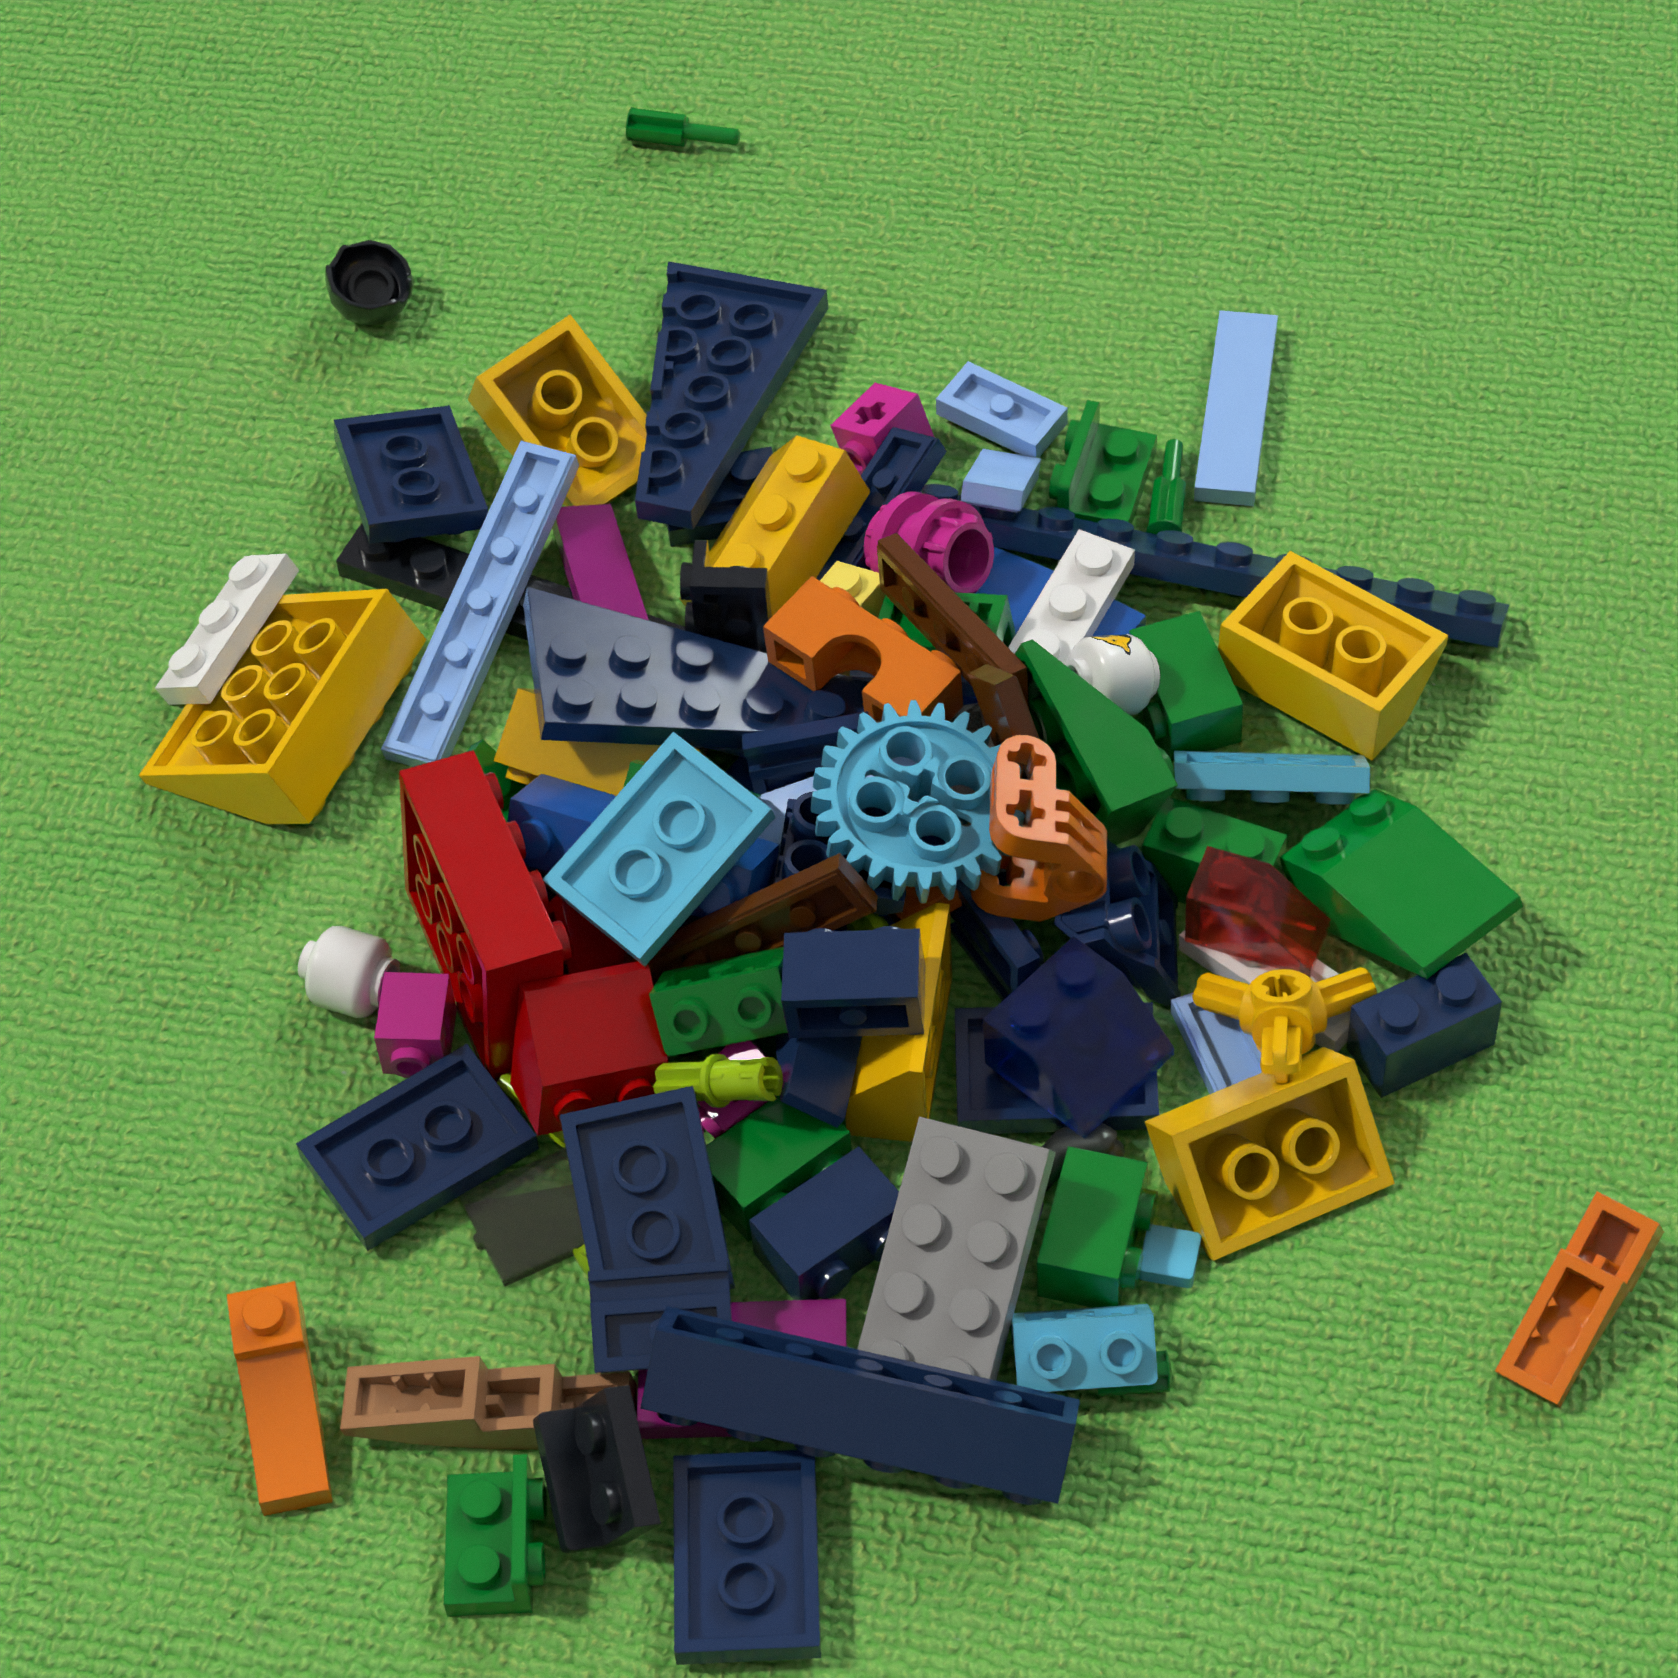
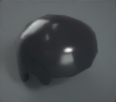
[325,240,414,326]

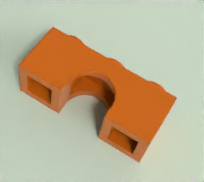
[763,576,963,723]

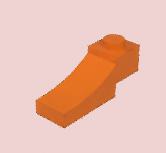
[1495,1191,1664,1407]
[226,1281,333,1516]

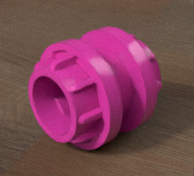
[864,491,994,594]

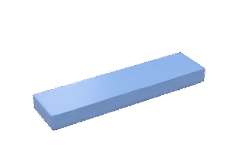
[1194,310,1278,506]

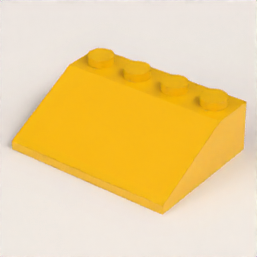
[139,589,427,824]

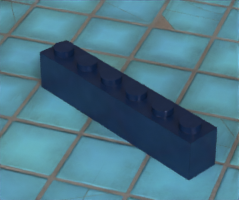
[640,1306,1080,1505]

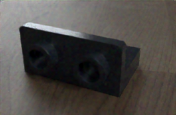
[680,540,772,653]
[533,1385,661,1554]

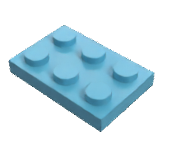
[543,732,776,967]
[1174,751,1370,804]

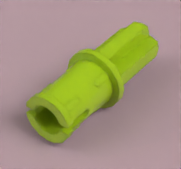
[653,1054,783,1108]

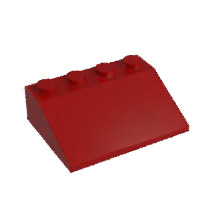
[399,750,572,1083]

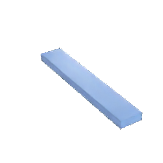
[381,441,579,767]

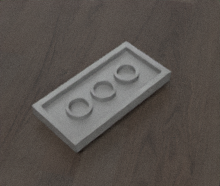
[857,1116,1056,1381]

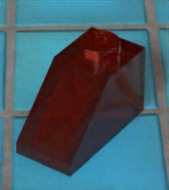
[1185,846,1331,977]

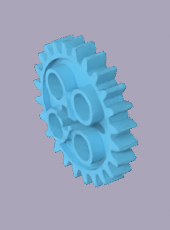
[811,700,1025,903]

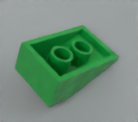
[1015,639,1178,845]
[1279,788,1523,979]

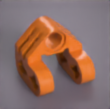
[970,735,1107,922]

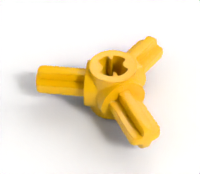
[1192,967,1377,1083]

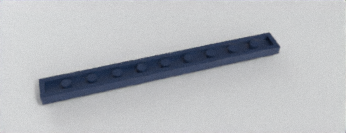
[920,484,1510,648]

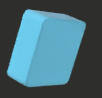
[1139,1224,1201,1288]

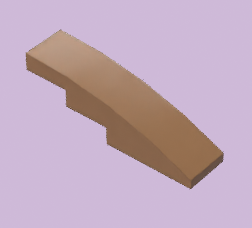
[340,1356,637,1450]

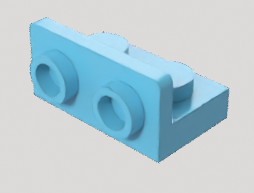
[1011,1304,1158,1392]

